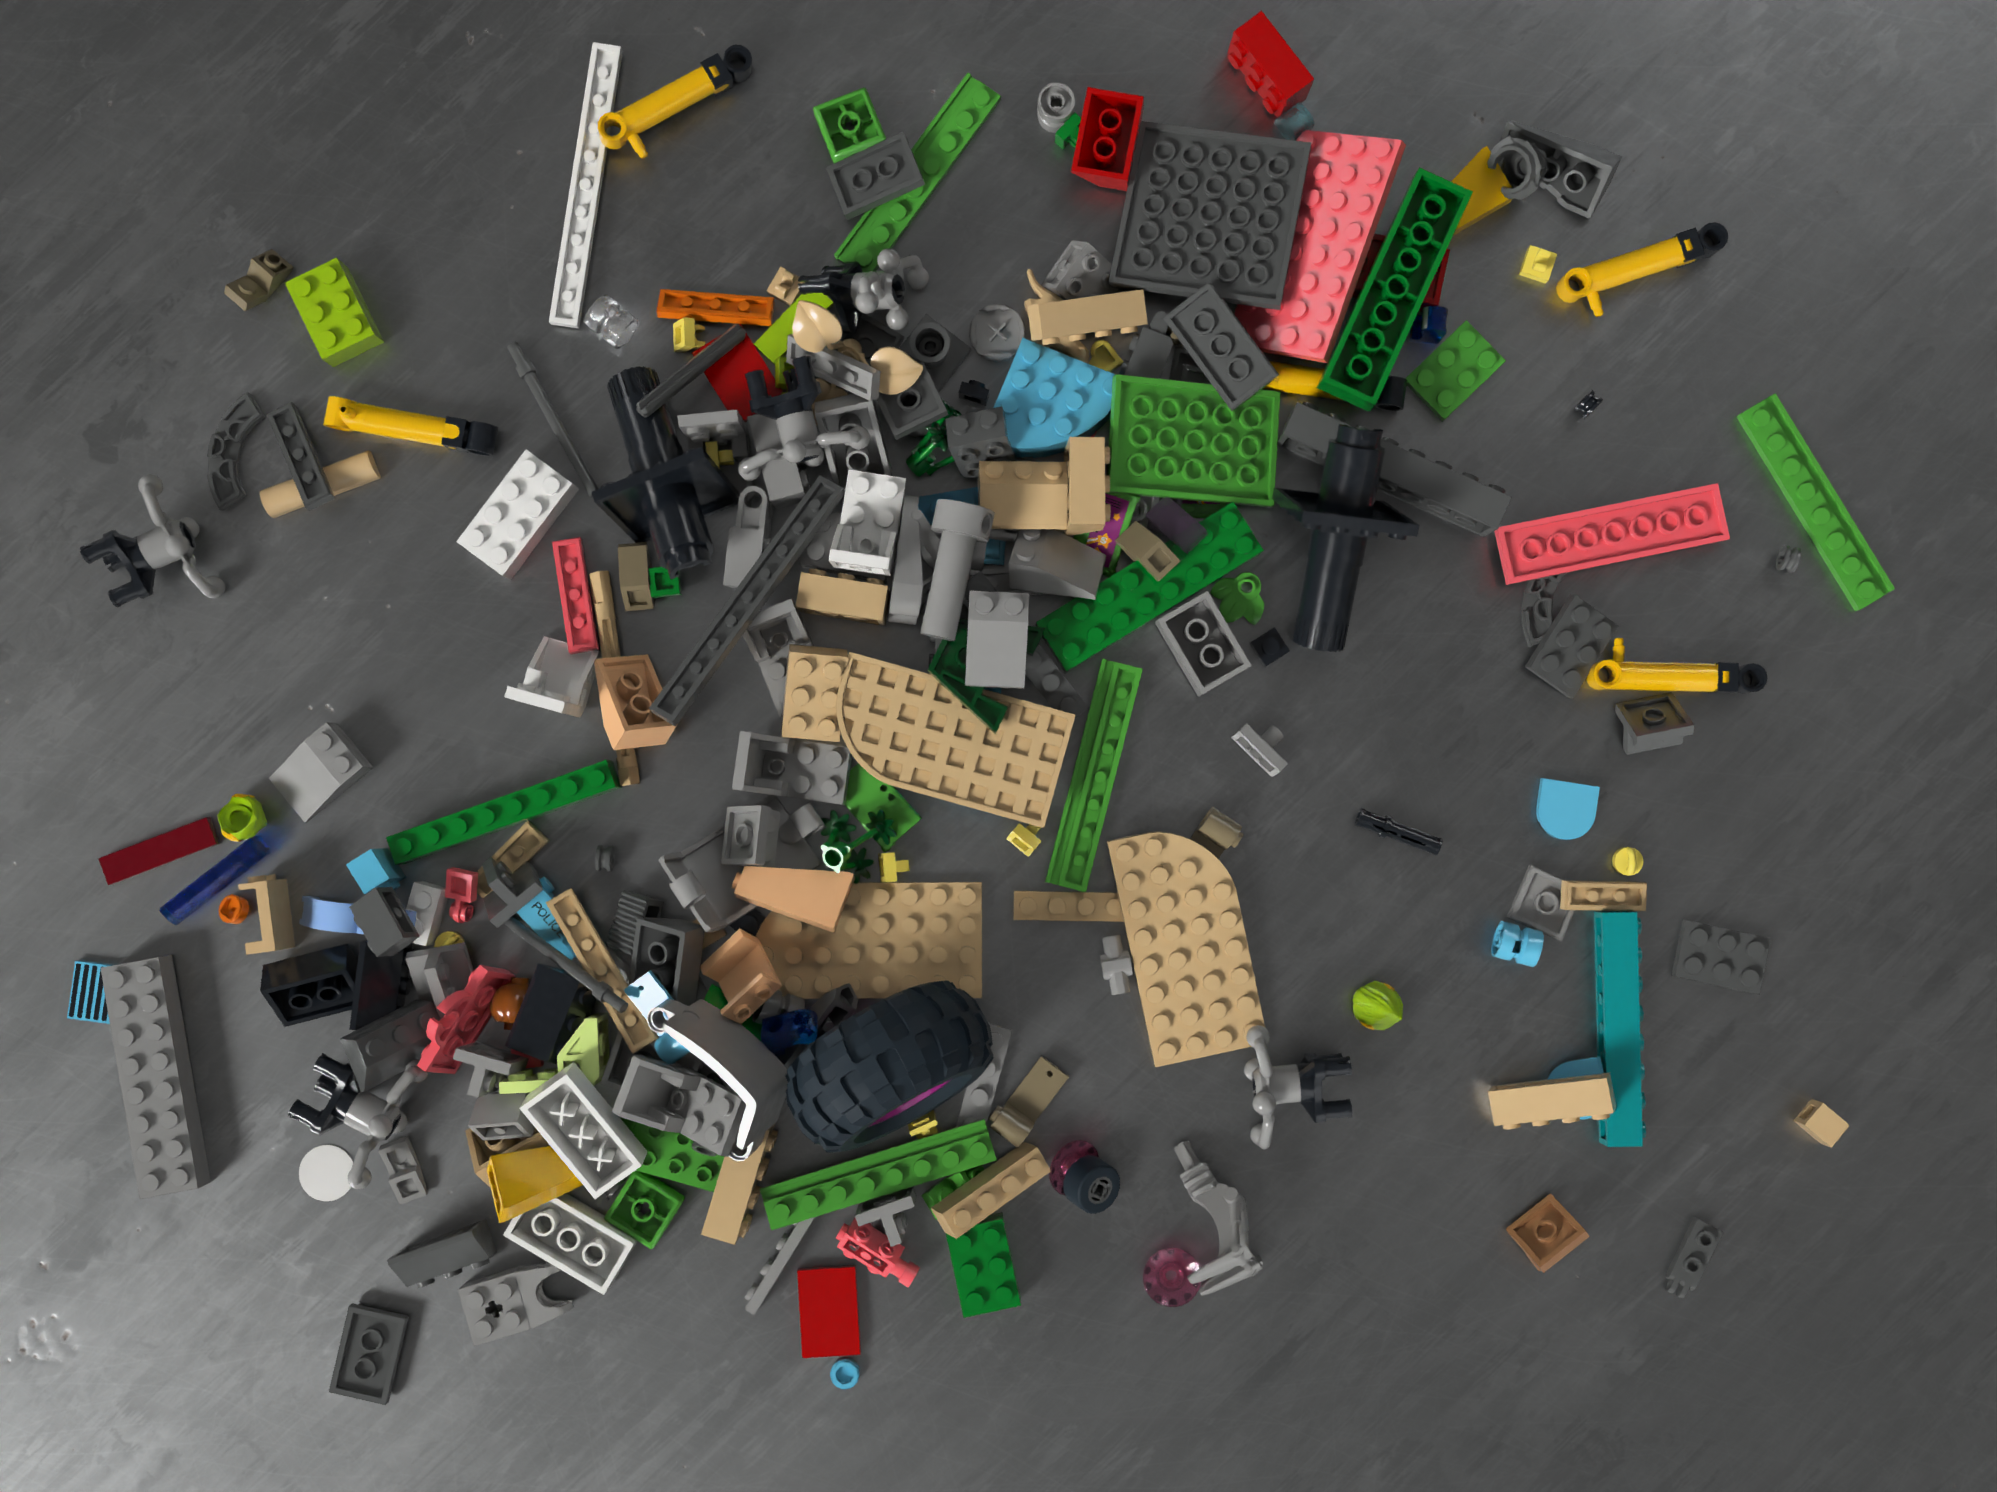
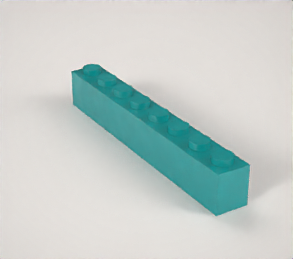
[1594,911,1646,1147]

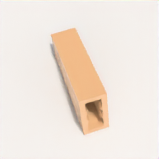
[732,866,855,933]

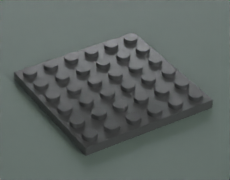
[1109,121,1311,310]

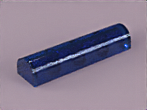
[159,835,270,925]

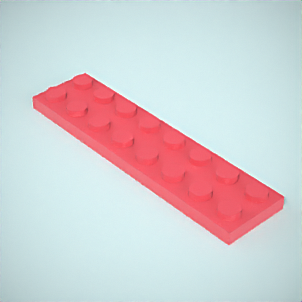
[1494,483,1730,585]

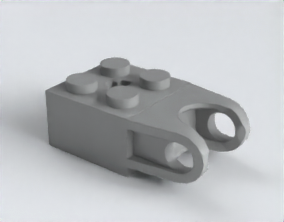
[723,486,773,588]
[458,1262,574,1346]

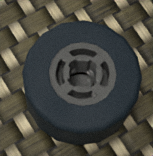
[1063,1155,1120,1214]

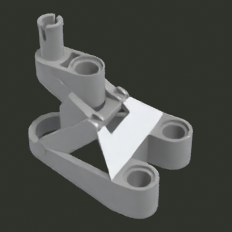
[887,495,1018,625]

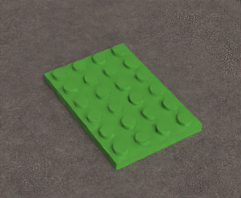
[1107,374,1280,507]

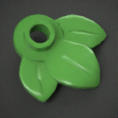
[1210,572,1264,625]

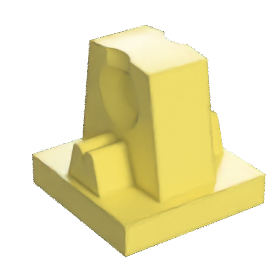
[908,1110,938,1139]

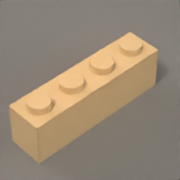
[1027,289,1148,345]
[1488,1073,1617,1129]
[931,1142,1051,1239]

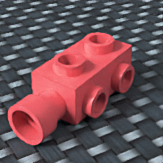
[835,1218,920,1287]

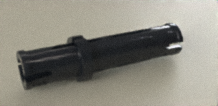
[1355,808,1443,856]

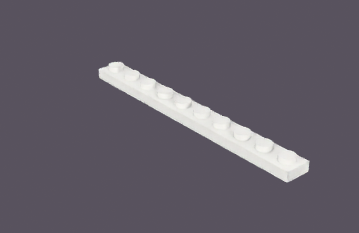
[549,42,623,329]

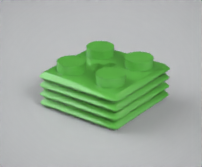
[813,87,886,164]
[604,1170,685,1249]

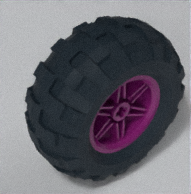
[785,981,994,1153]

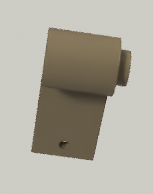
[1190,807,1244,859]
[988,1055,1069,1148]

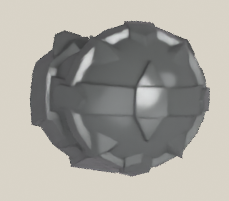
[1487,136,1548,200]

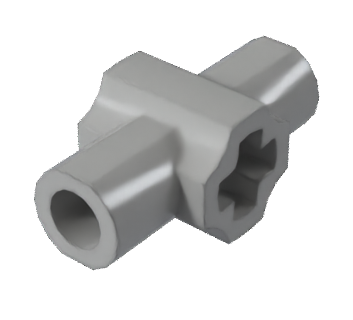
[1100,935,1133,995]

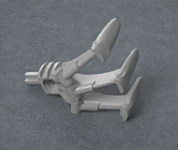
[1174,1140,1263,1296]

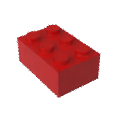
[1227,10,1314,119]

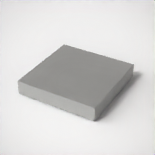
[1507,865,1575,941]

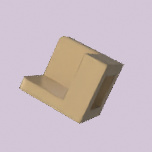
[1793,1099,1849,1148]

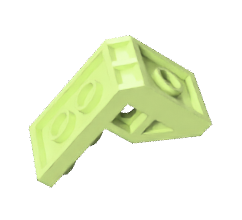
[499,1012,610,1094]

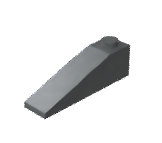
[1499,120,1622,219]

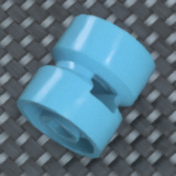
[1491,921,1544,967]

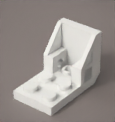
[829,469,907,576]
[504,636,601,718]

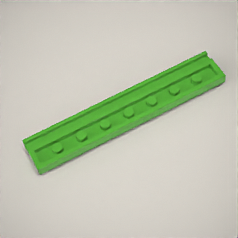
[834,73,1001,272]
[1736,393,1895,611]
[1045,658,1143,892]
[760,1119,997,1231]

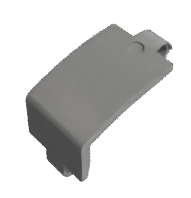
[658,795,825,932]
[647,999,788,1161]

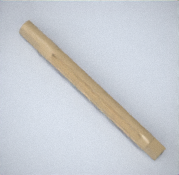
[589,571,640,786]

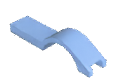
[299,895,417,934]

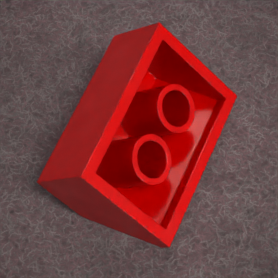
[1071,87,1144,191]

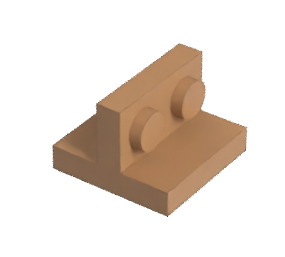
[1506,1193,1590,1273]

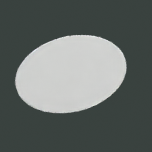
[299,1145,353,1201]

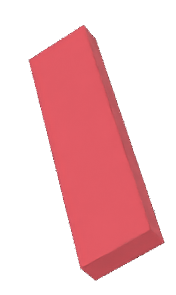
[552,537,599,654]

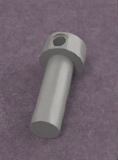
[920,499,995,641]

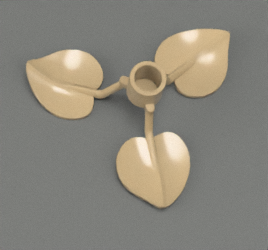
[792,300,923,426]

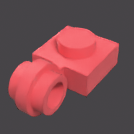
[445,867,478,923]

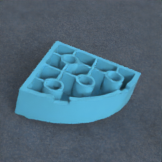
[993,338,1115,458]

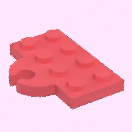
[417,965,516,1074]

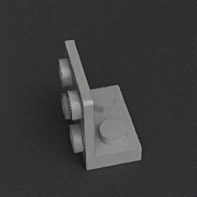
[1041,240,1120,300]

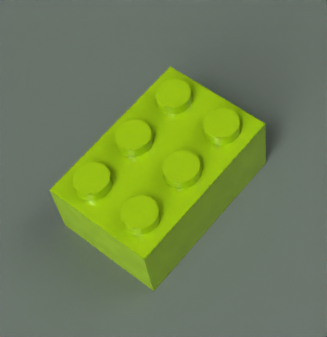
[285,257,384,367]

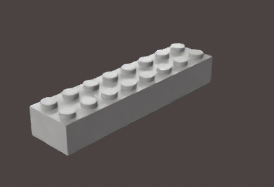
[100,955,211,1199]

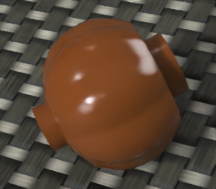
[490,977,529,1030]

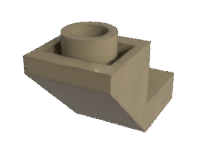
[224,249,293,311]
[1115,521,1180,582]
[618,542,655,611]

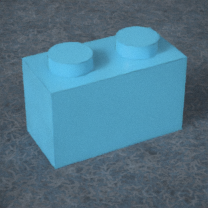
[346,848,406,895]

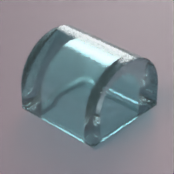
[1274,102,1315,141]

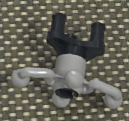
[798,248,929,333]
[738,356,870,481]
[80,474,225,608]
[1244,1025,1352,1149]
[288,1053,428,1189]

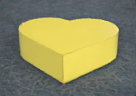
[1089,340,1123,373]

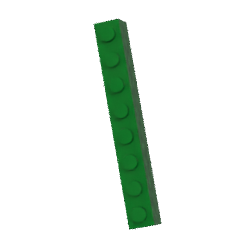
[386,760,622,865]

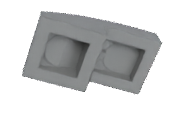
[378,1136,428,1205]

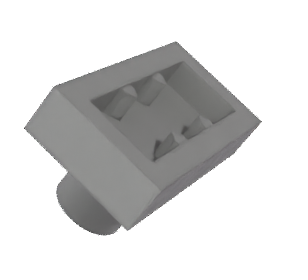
[1231,723,1288,777]

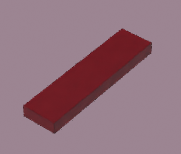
[98,817,220,885]

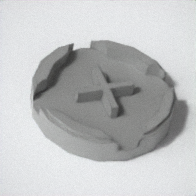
[969,303,1026,362]

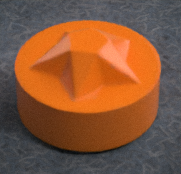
[219,894,249,924]

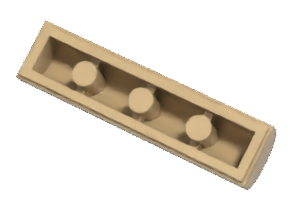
[260,450,381,518]

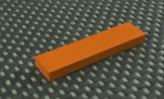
[656,289,775,326]

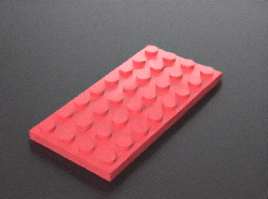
[1234,129,1406,363]

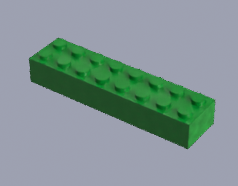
[1316,167,1473,412]
[1035,502,1264,674]

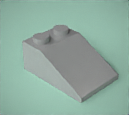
[1009,529,1106,600]
[965,591,1029,689]
[269,722,373,823]

